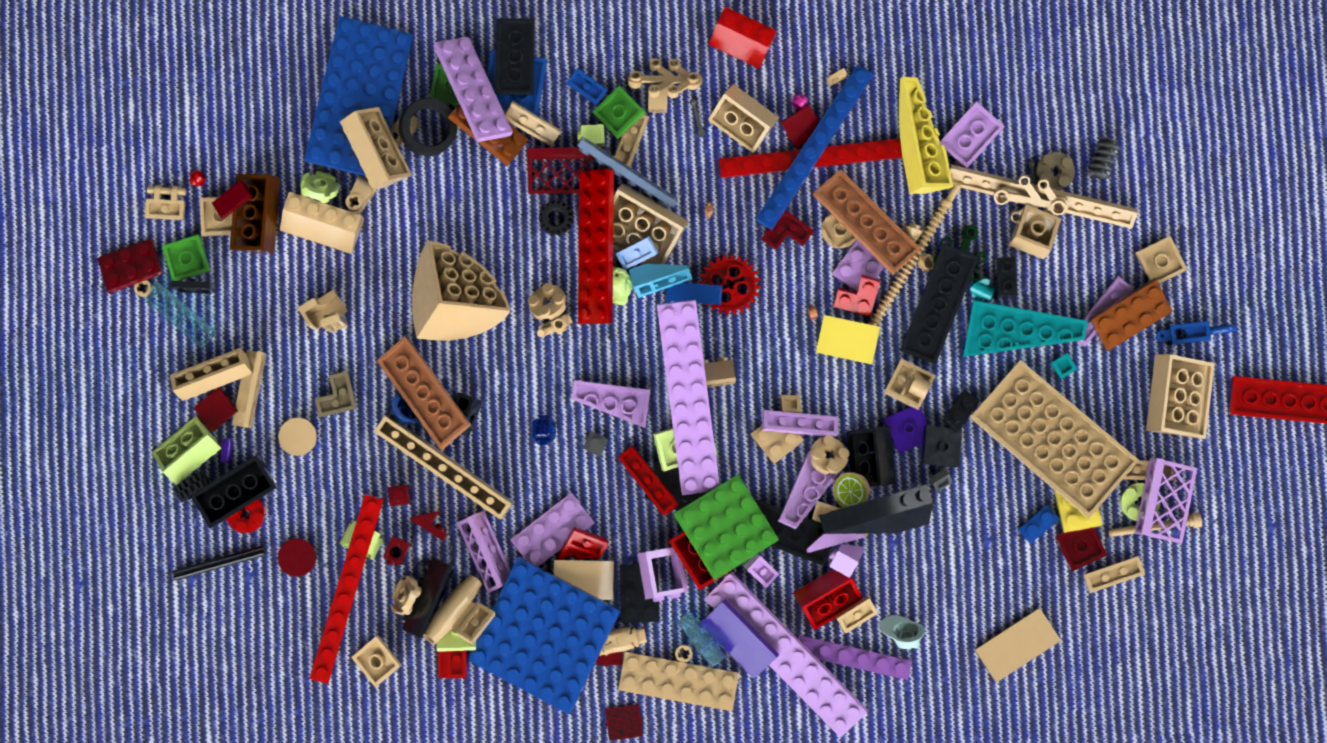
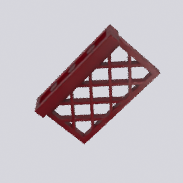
[527,147,604,194]

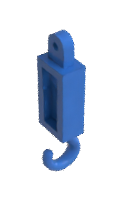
[1156,321,1236,345]

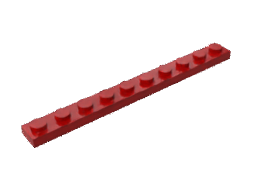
[719,138,903,179]
[309,494,384,684]

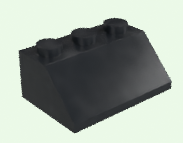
[846,427,896,487]

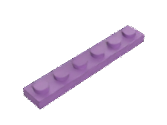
[798,635,912,680]

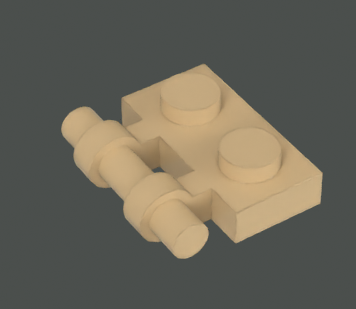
[145,185,187,220]

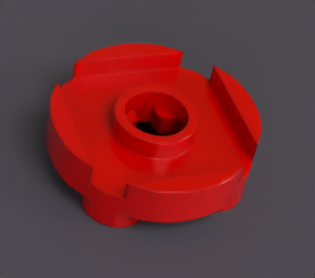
[227,499,266,533]

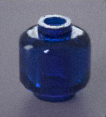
[531,415,556,445]

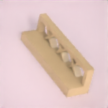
[232,350,267,429]

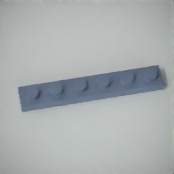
[577,136,678,208]

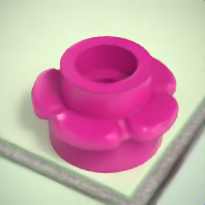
[791,94,808,110]

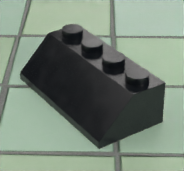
[190,455,277,529]
[401,557,456,639]

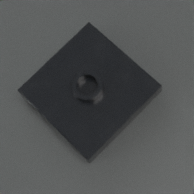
[171,279,218,294]
[921,425,962,468]

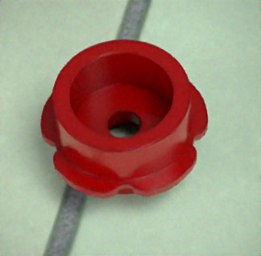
[189,169,207,187]

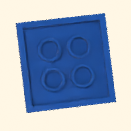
[487,50,548,116]

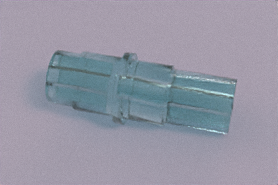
[677,611,726,667]

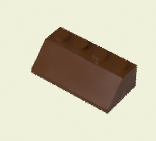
[229,174,281,254]

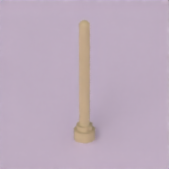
[1108,512,1202,537]

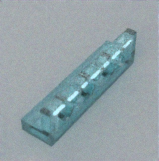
[145,281,217,349]

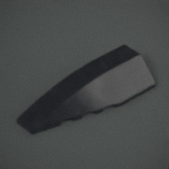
[819,484,933,534]

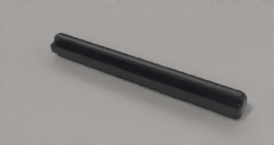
[172,546,266,580]

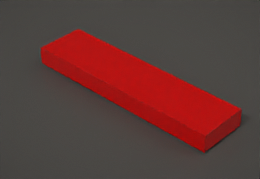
[618,445,679,516]

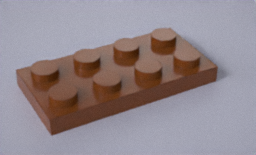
[448,104,529,167]
[1089,278,1173,351]

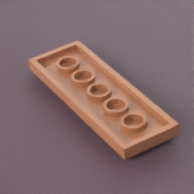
[813,169,921,275]
[377,336,471,450]

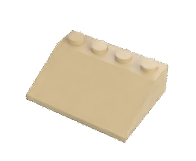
[613,183,689,265]
[1146,354,1215,439]

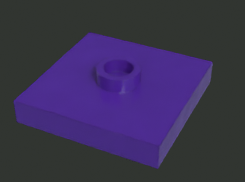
[883,407,928,454]

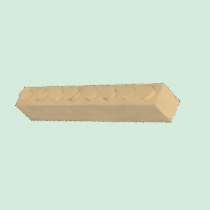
[374,415,514,520]

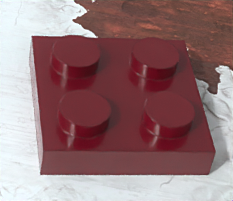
[1055,527,1107,572]

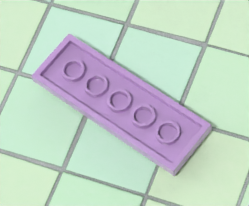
[433,37,513,142]

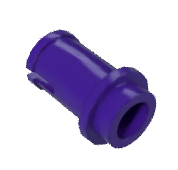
[219,439,234,462]

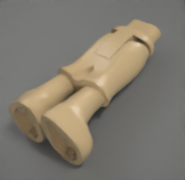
[599,627,647,656]

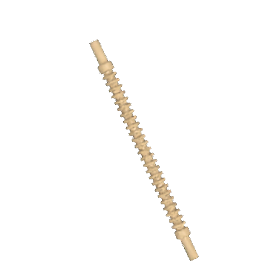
[867,184,961,326]

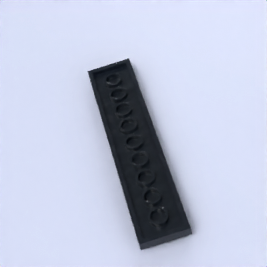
[644,462,832,567]

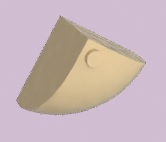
[412,240,510,341]

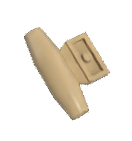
[423,575,495,645]

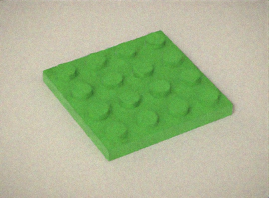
[673,475,779,581]

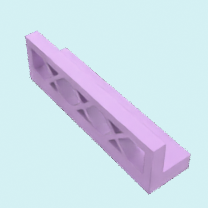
[457,511,511,593]

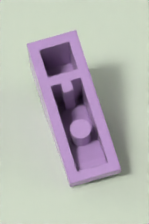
[806,533,864,553]

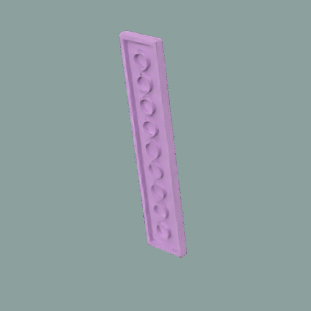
[657,299,720,495]
[704,572,869,738]

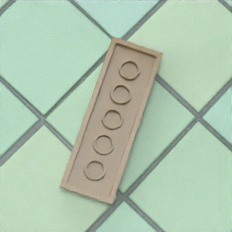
[618,652,739,711]

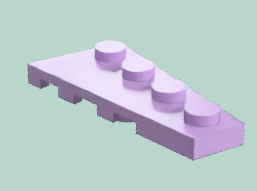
[572,380,650,428]
[778,451,841,529]

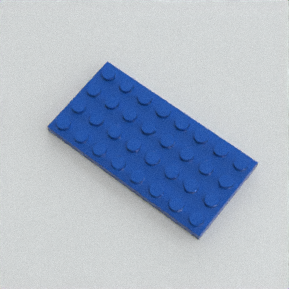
[304,16,413,176]

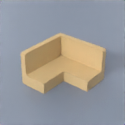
[298,290,347,331]

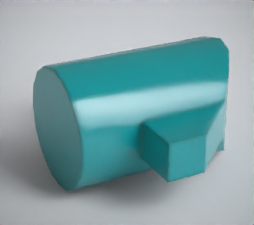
[970,277,995,302]

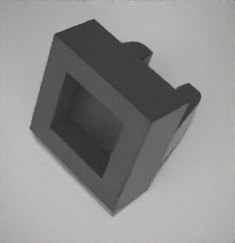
[928,466,953,493]

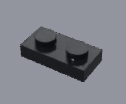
[943,390,980,432]

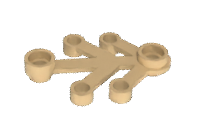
[628,58,702,98]
[994,174,1068,223]

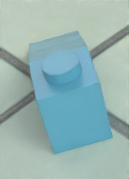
[629,264,693,298]

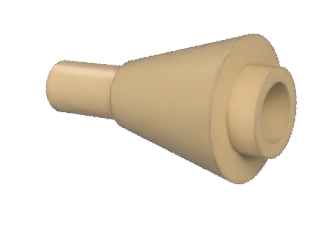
[904,223,923,242]

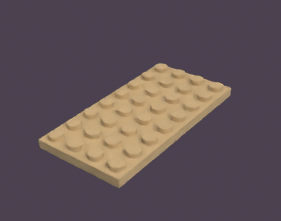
[970,360,1139,519]

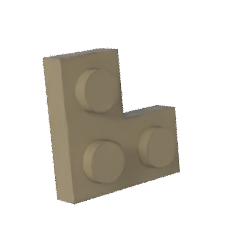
[315,371,357,418]

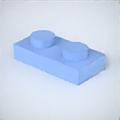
[616,236,658,270]

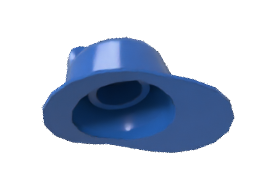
[390,395,421,426]

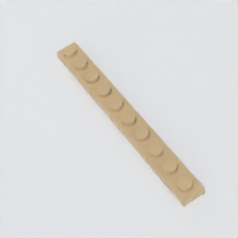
[950,165,1138,228]

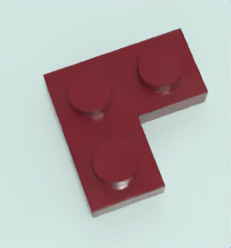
[761,210,814,251]

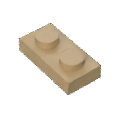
[835,596,878,634]

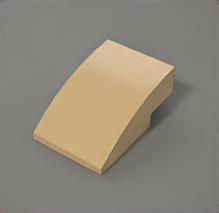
[554,560,614,600]

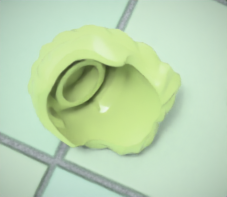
[613,267,633,305]

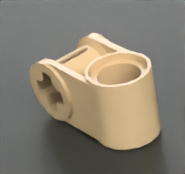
[345,176,377,214]

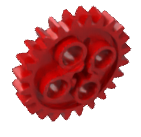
[699,254,761,316]

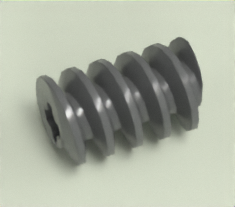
[1086,137,1121,179]

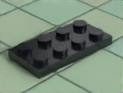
[495,18,535,95]

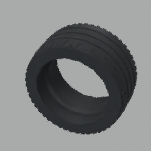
[399,98,457,156]

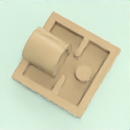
[884,359,936,410]

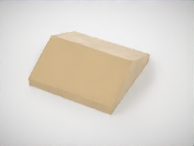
[351,635,402,687]

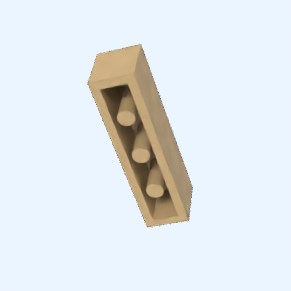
[170,348,253,401]

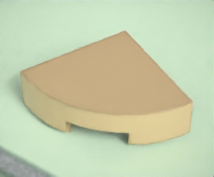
[826,68,847,86]

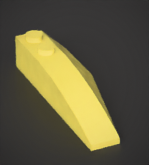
[899,77,953,194]

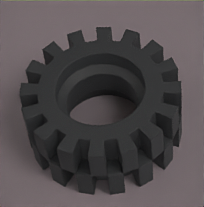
[539,200,573,236]
[173,471,210,502]

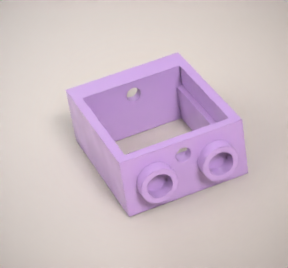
[637,547,688,602]

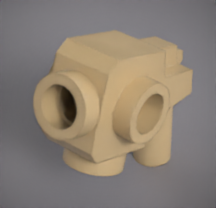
[537,312,573,337]

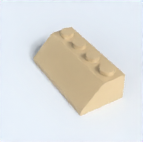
[340,107,412,190]
[280,192,364,254]

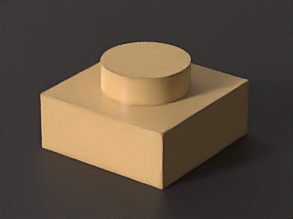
[780,395,801,413]

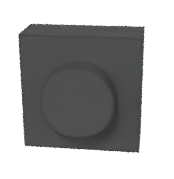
[583,431,608,457]

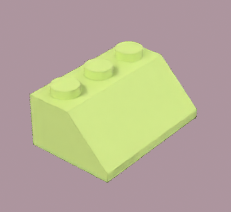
[151,416,221,485]

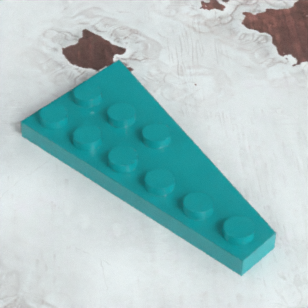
[963,300,1088,357]

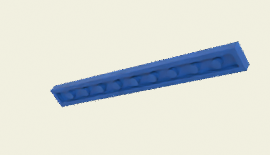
[756,64,874,230]

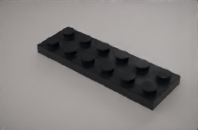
[900,243,979,365]

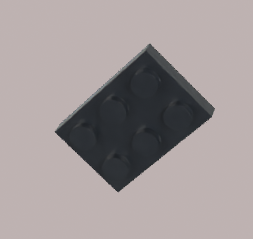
[620,564,660,623]

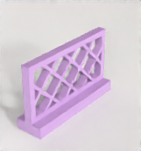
[1134,458,1197,544]

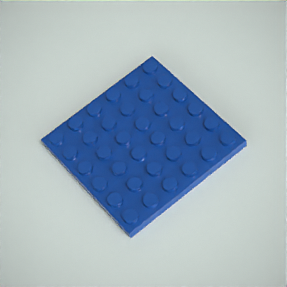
[468,557,621,715]

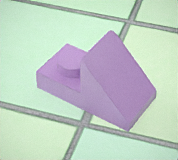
[743,553,779,588]

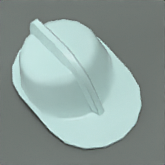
[880,615,925,649]

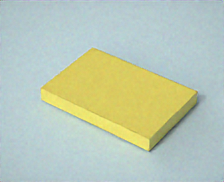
[816,315,881,365]

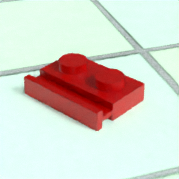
[438,650,467,678]

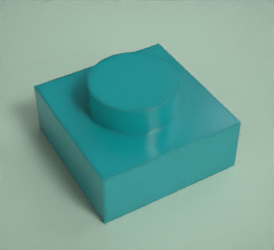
[1050,353,1077,380]

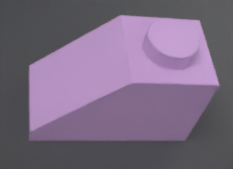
[829,544,865,578]

